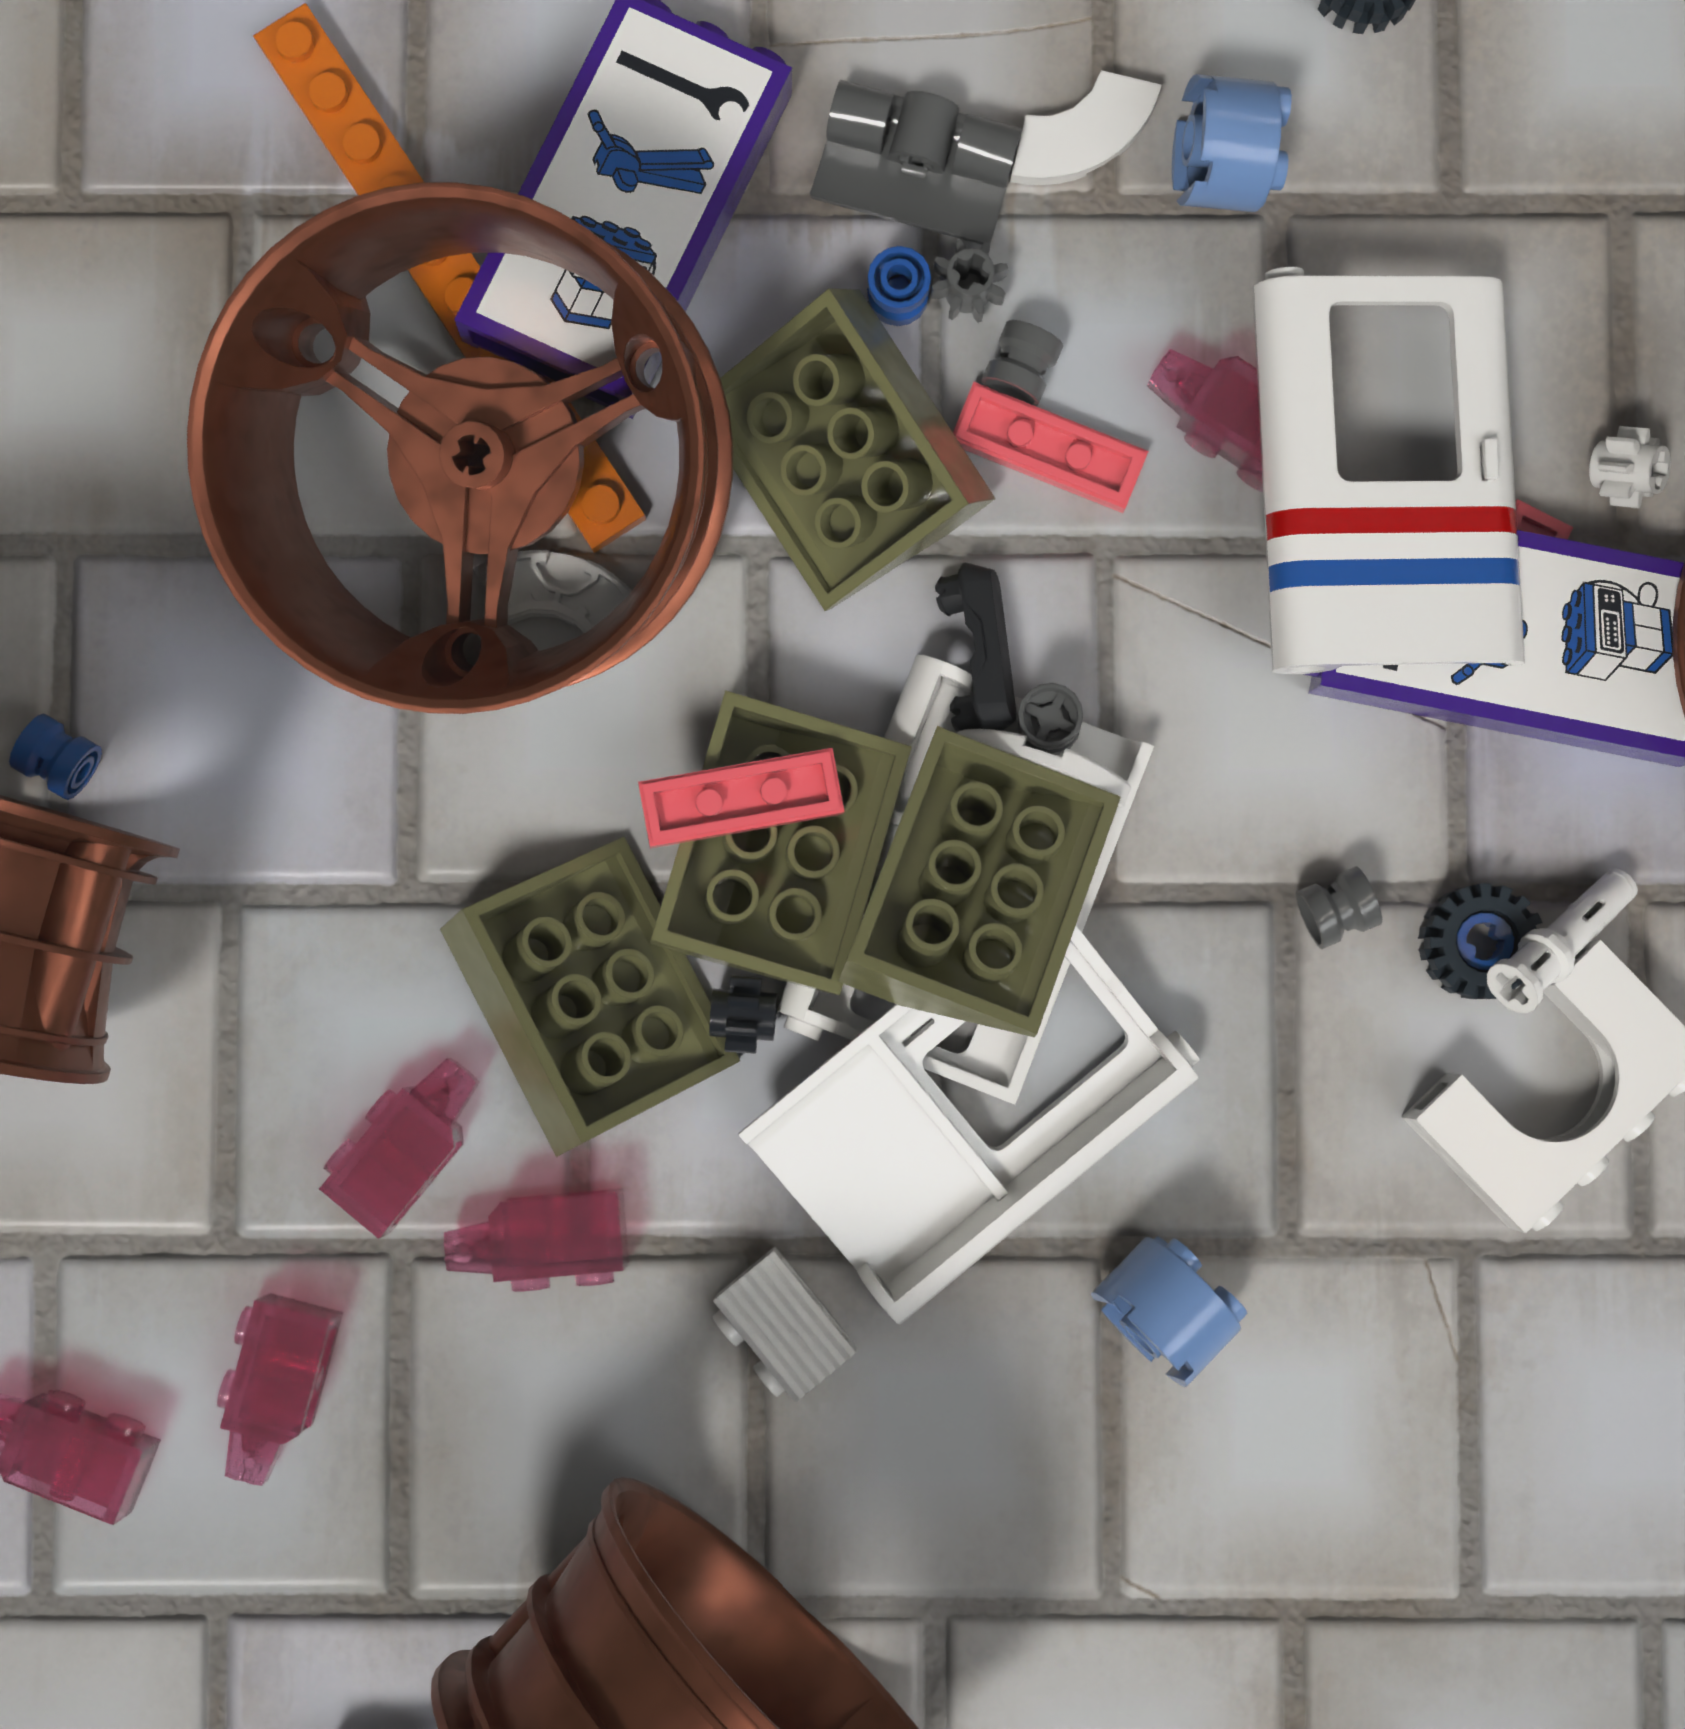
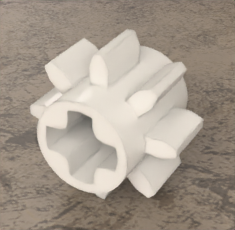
[1589,426,1671,508]

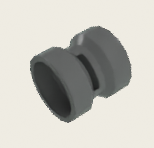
[981,320,1064,406]
[1018,683,1083,755]
[1296,866,1383,949]

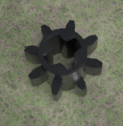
[709,976,777,1054]

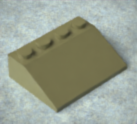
[720,288,996,611]
[650,690,912,996]
[838,726,1121,1037]
[440,837,740,1157]

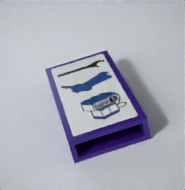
[454,0,792,419]
[1303,530,1685,767]

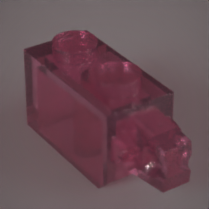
[1147,349,1263,492]
[319,1058,480,1239]
[443,1188,629,1292]
[217,1293,343,1486]
[0,1390,161,1525]

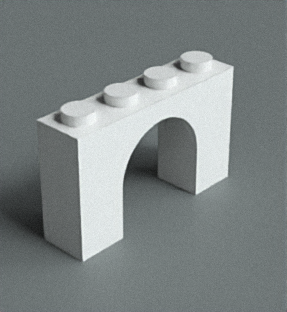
[1402,940,1685,1233]

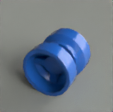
[867,246,931,326]
[9,713,102,800]

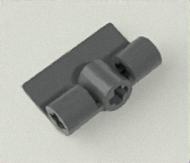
[810,80,1022,245]

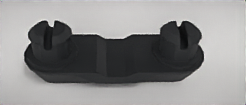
[935,562,1017,732]

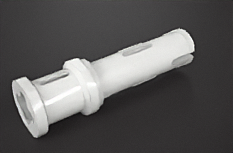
[1487,868,1638,1013]

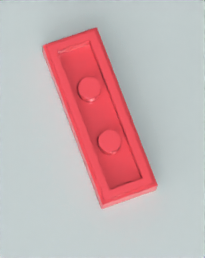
[953,382,1149,513]
[638,748,845,849]

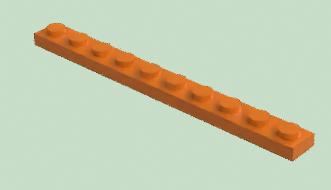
[253,3,646,553]

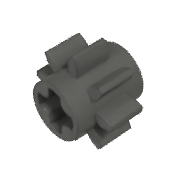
[931,239,1008,323]

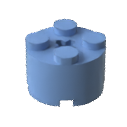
[1172,74,1292,212]
[1091,1236,1248,1387]

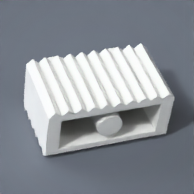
[712,1246,856,1403]

